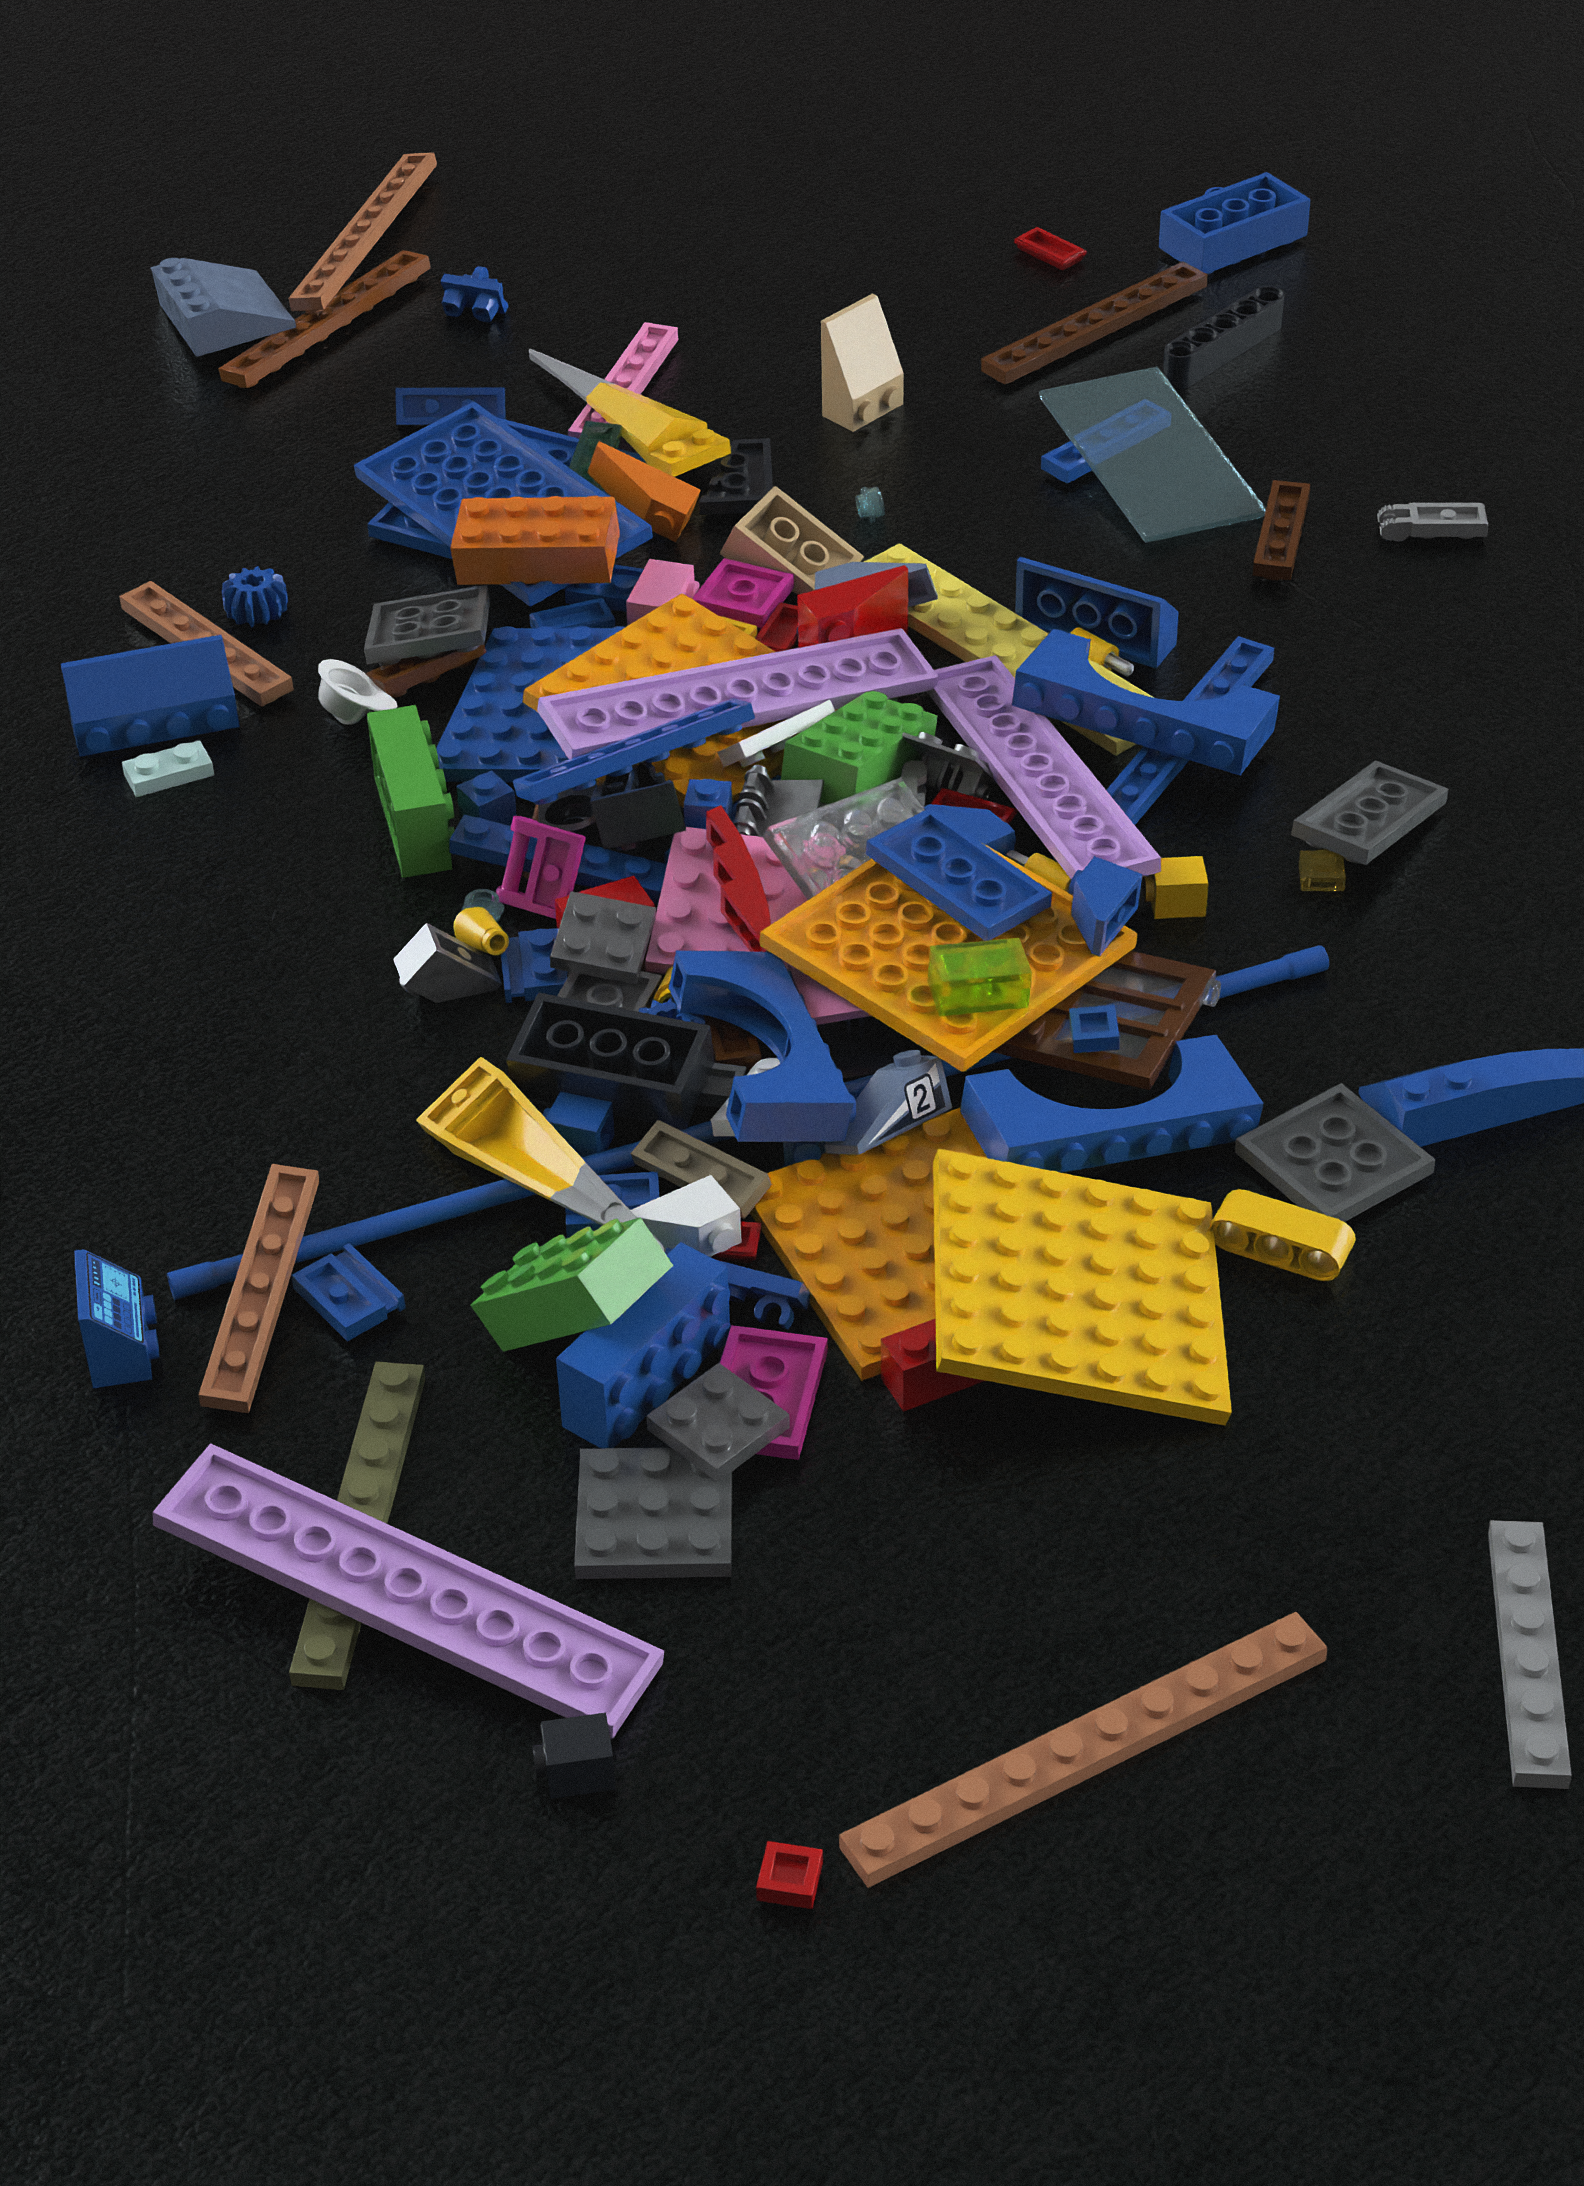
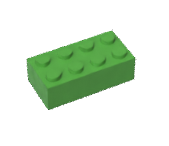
[781,691,938,813]
[367,705,455,878]
[471,1217,674,1352]

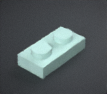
[122,740,214,797]

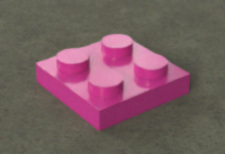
[692,558,794,628]

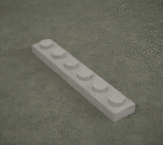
[1488,1520,1571,1789]

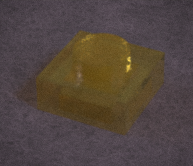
[1299,849,1346,891]

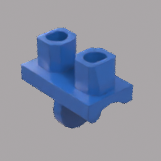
[441,266,508,323]

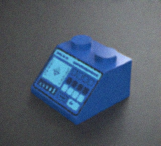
[74,1249,160,1388]

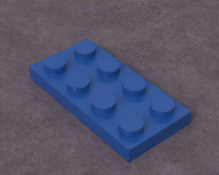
[866,807,1052,942]

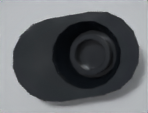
[538,779,600,845]

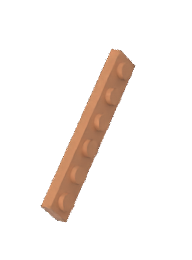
[119,581,293,707]
[199,1164,319,1413]

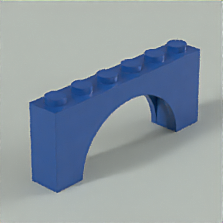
[1012,629,1280,776]
[669,950,856,1142]
[960,1035,1264,1173]

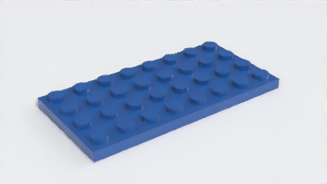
[354,401,653,607]

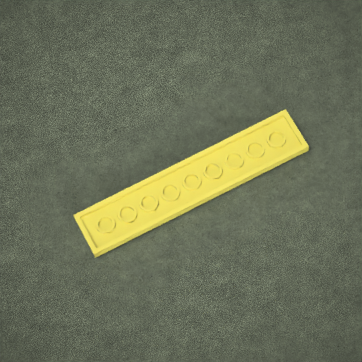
[864,543,1154,756]

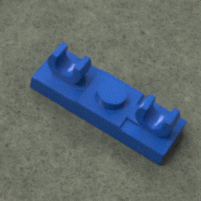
[395,387,506,425]
[665,1247,810,1330]

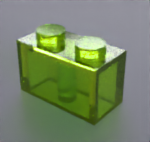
[927,938,1032,1016]

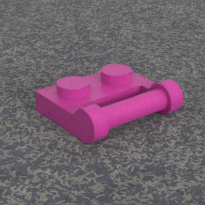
[494,816,586,919]

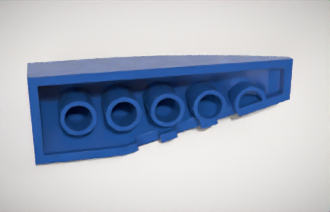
[1359,1048,1584,1147]

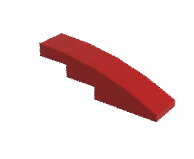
[706,805,771,952]

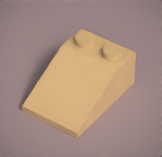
[821,294,904,432]
[720,486,864,594]

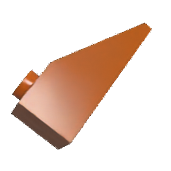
[587,441,701,542]

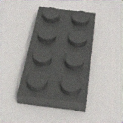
[1291,760,1449,865]

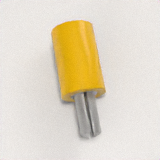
[1070,627,1134,677]
[1006,850,1071,893]

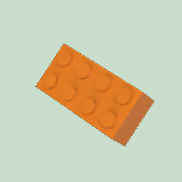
[450,496,620,585]

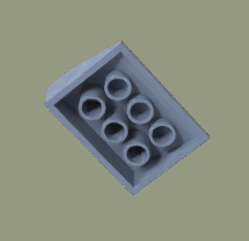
[151,258,296,357]

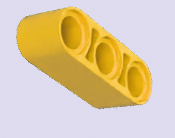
[1208,1189,1356,1281]

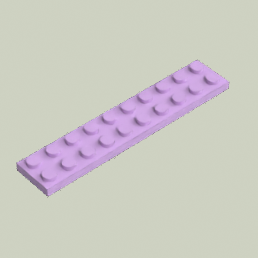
[537,628,939,759]
[926,655,1161,880]
[153,1443,664,1739]

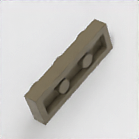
[630,1120,772,1219]

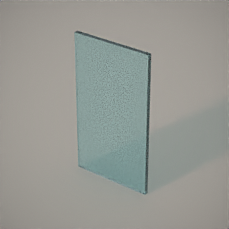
[1039,367,1266,543]

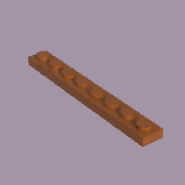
[219,250,431,388]

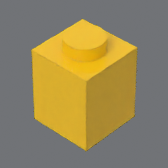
[1143,856,1208,919]

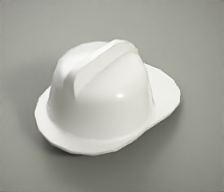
[318,659,397,725]

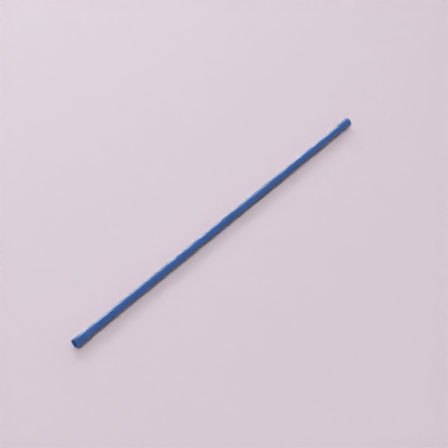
[167,945,1329,1300]

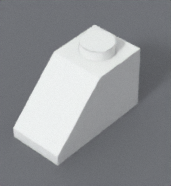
[630,1175,742,1257]

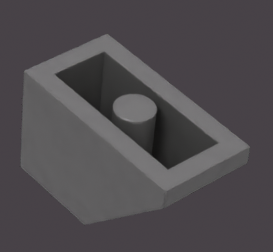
[394,923,502,1003]

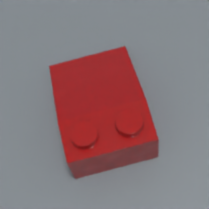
[797,565,908,648]

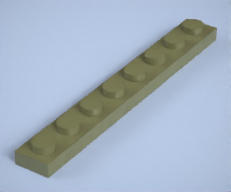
[289,1362,426,1690]

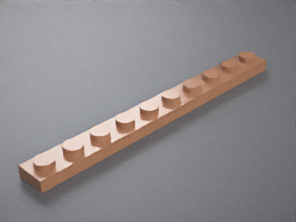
[288,153,437,314]
[839,1612,1327,1888]

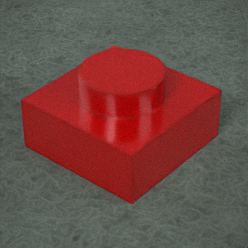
[756,1841,823,1909]

